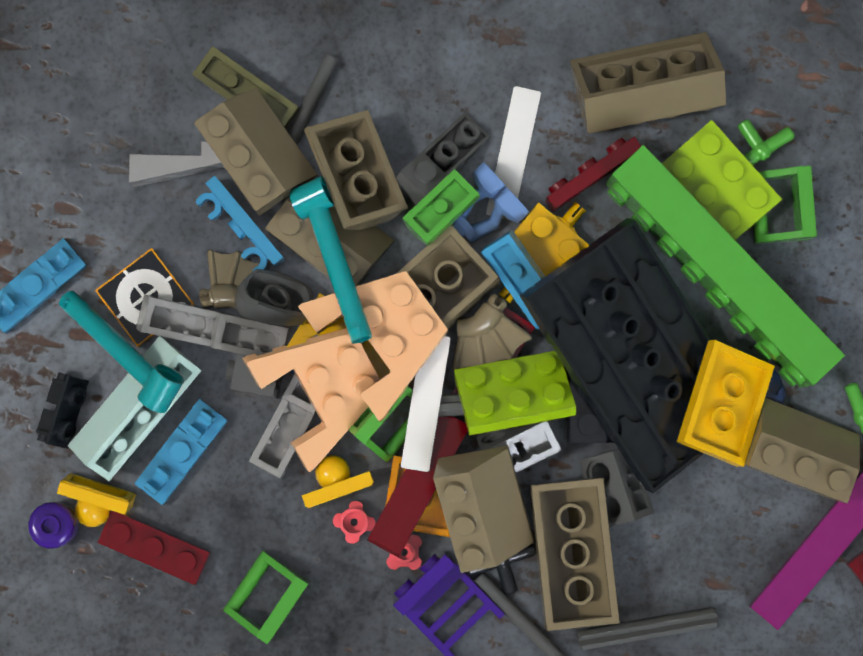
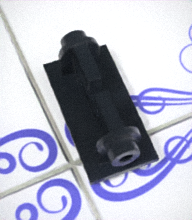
[36,372,89,449]

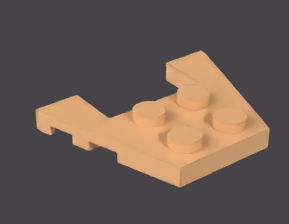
[298,271,449,422]
[242,328,380,472]

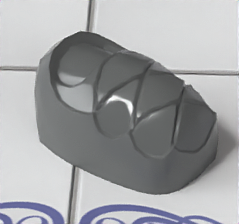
[234,269,314,327]

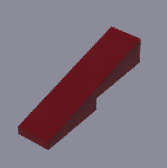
[367,416,468,558]

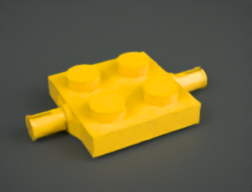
[498,202,589,303]

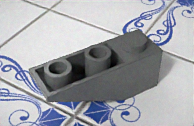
[396,112,491,212]

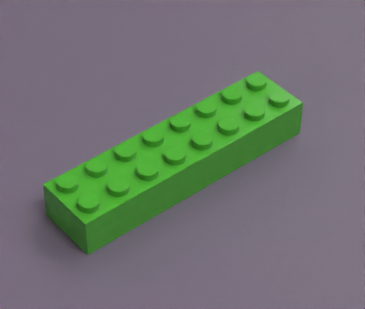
[605,145,845,388]

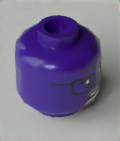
[28,502,79,549]

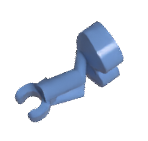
[453,162,530,242]

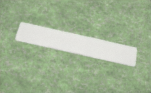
[486,86,541,219]
[401,336,450,472]

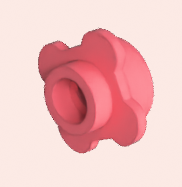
[333,501,376,544]
[386,534,422,570]

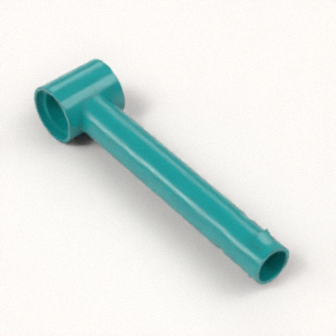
[290,176,373,344]
[59,291,184,413]

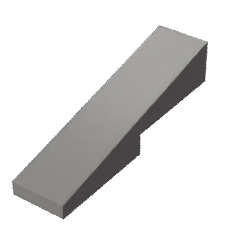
[129,142,225,187]
[136,294,289,356]
[248,335,318,479]

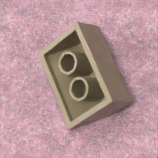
[193,87,318,216]
[304,110,408,230]
[265,179,394,286]
[396,225,500,330]
[744,398,860,504]
[433,445,534,573]

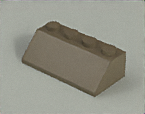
[570,32,726,134]
[529,478,619,631]

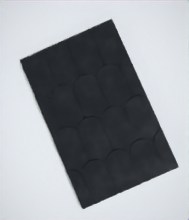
[519,218,711,493]

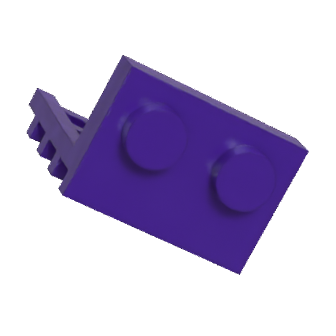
[393,552,505,656]

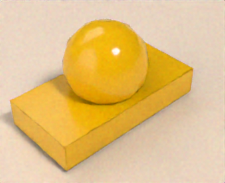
[301,455,374,508]
[57,473,136,527]

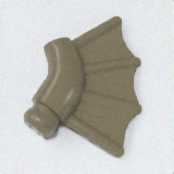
[199,250,267,309]
[452,294,532,370]

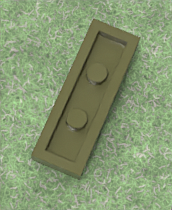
[192,46,299,128]

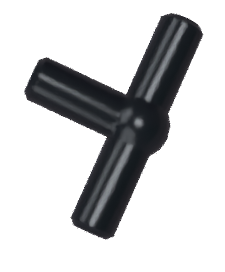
[468,543,536,595]

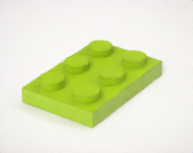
[662,120,782,240]
[454,351,576,436]

